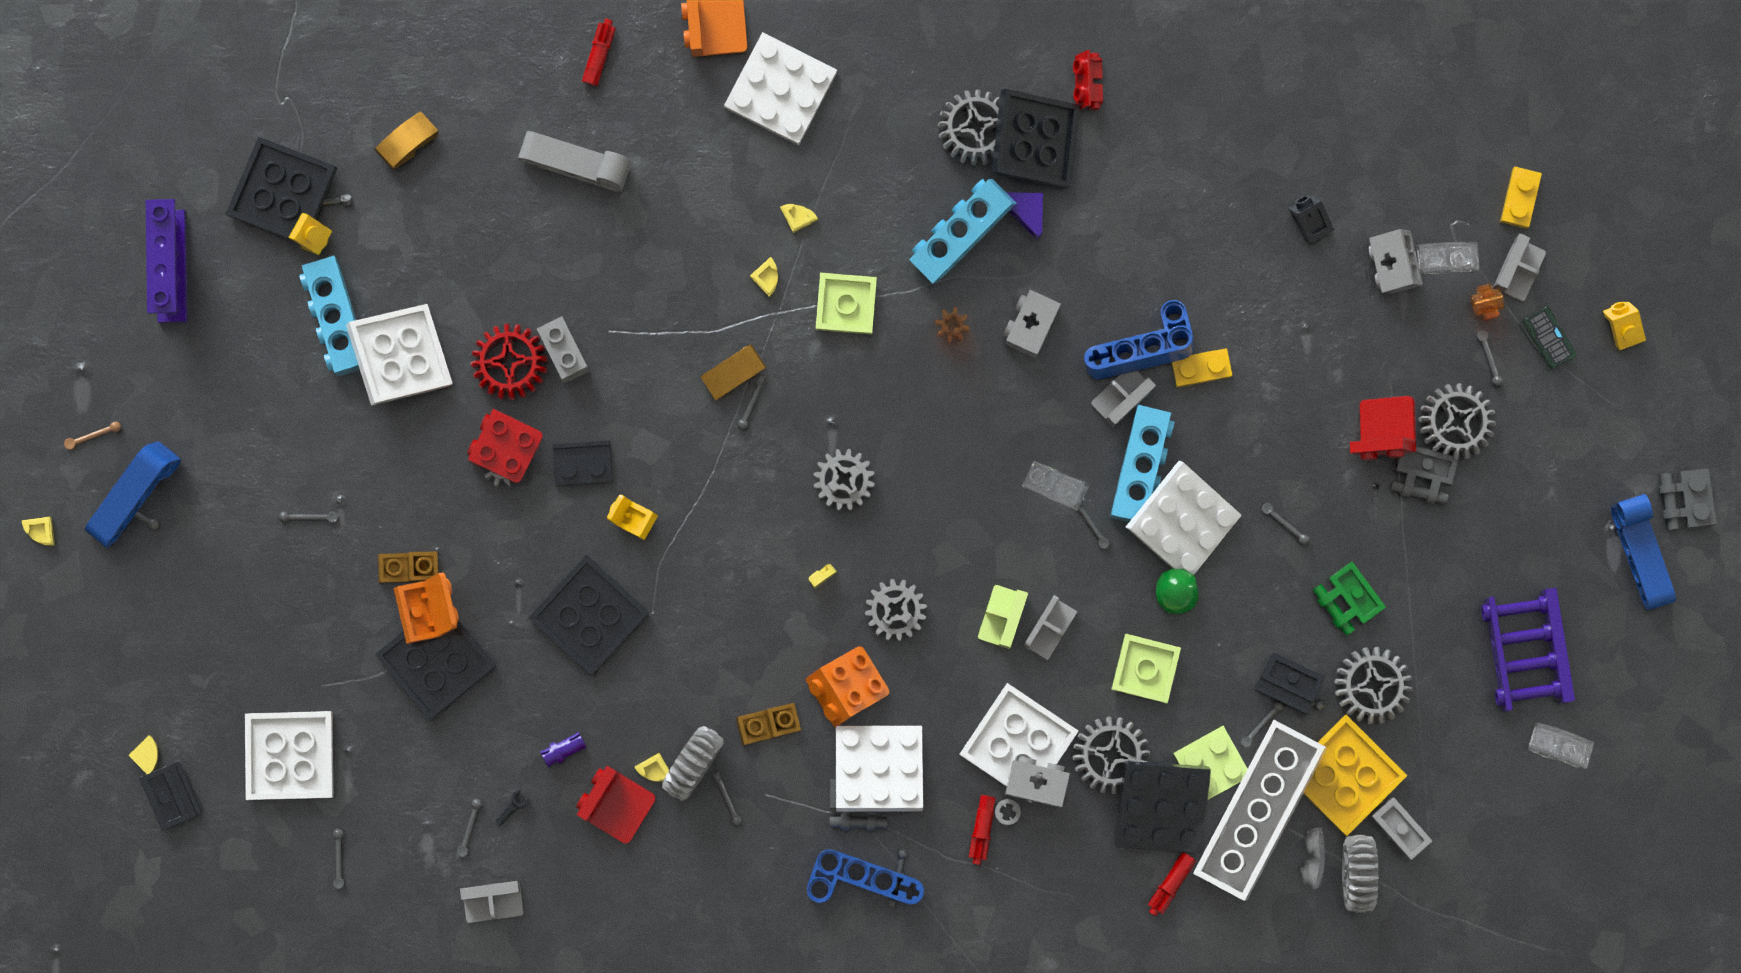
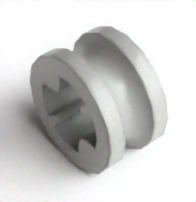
[994,799,1021,825]

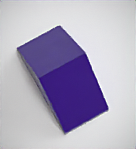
[1006,192,1043,241]

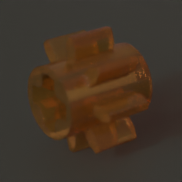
[1470,284,1504,320]
[935,307,970,344]

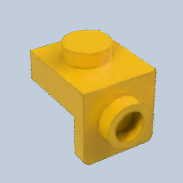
[289,213,332,255]
[1603,302,1646,350]
[607,494,658,540]

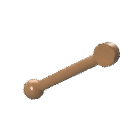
[64,422,121,450]

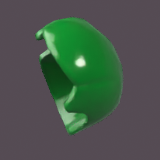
[1156,569,1199,614]

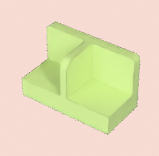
[978,585,1028,649]

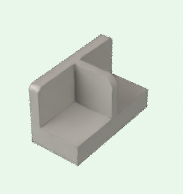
[1492,233,1546,302]
[1091,371,1156,428]
[1023,595,1077,661]
[1371,797,1432,860]
[460,881,524,923]

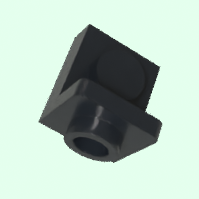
[1289,195,1334,243]

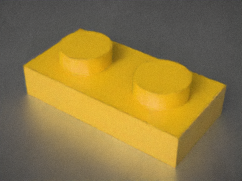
[1500,166,1542,229]
[1171,348,1232,388]

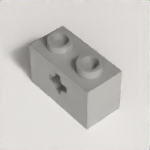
[1369,229,1423,294]
[1003,290,1061,359]
[537,316,589,384]
[1005,756,1070,808]

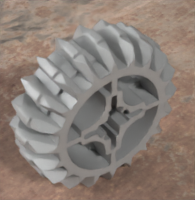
[938,89,1000,166]
[1418,383,1496,459]
[1334,647,1412,724]
[1072,716,1150,794]
[662,726,723,801]
[1342,835,1379,913]

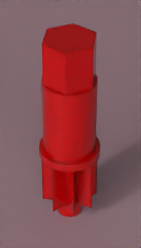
[581,18,616,86]
[969,795,996,865]
[1148,852,1197,917]

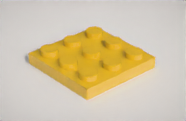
[1303,715,1407,836]

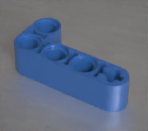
[1084,300,1194,379]
[84,441,181,548]
[1611,494,1676,611]
[807,849,924,905]

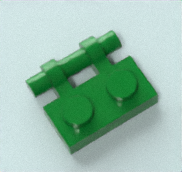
[1312,562,1386,636]

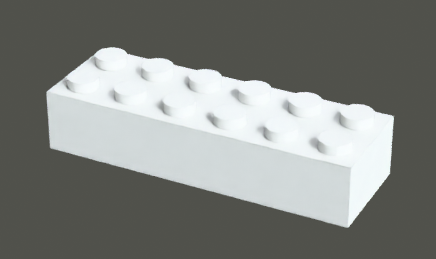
[1193,720,1327,901]

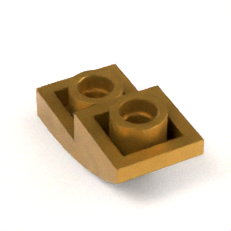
[375,111,438,170]
[700,344,767,400]
[378,551,438,583]
[735,703,801,746]

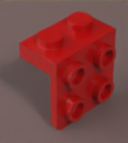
[1350,396,1416,460]
[467,409,543,483]
[576,766,656,844]

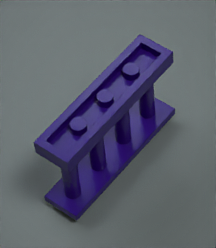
[145,199,188,324]
[1481,588,1575,712]

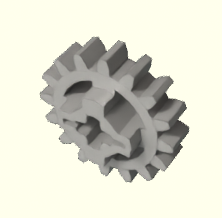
[813,449,875,511]
[865,579,927,641]

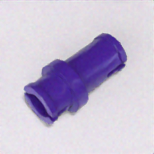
[540,732,586,768]

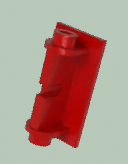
[1073,50,1103,110]

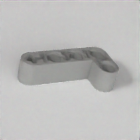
[518,131,631,192]

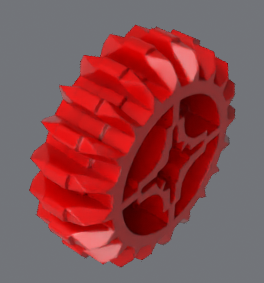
[471,324,548,401]

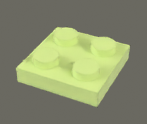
[816,273,877,335]
[1111,634,1181,704]
[1173,726,1248,800]

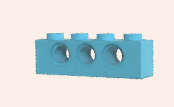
[909,179,1017,284]
[300,256,360,377]
[1110,405,1174,522]

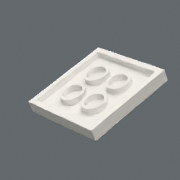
[724,32,837,146]
[346,304,453,406]
[1126,461,1241,575]
[959,683,1078,803]
[245,711,334,800]
[836,726,923,812]

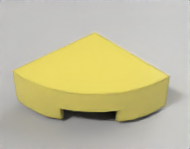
[780,204,818,233]
[750,257,778,298]
[22,517,55,546]
[808,564,837,589]
[129,735,158,774]
[635,753,669,782]

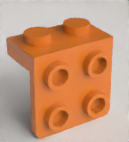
[681,0,747,57]
[394,573,459,644]
[805,646,889,728]

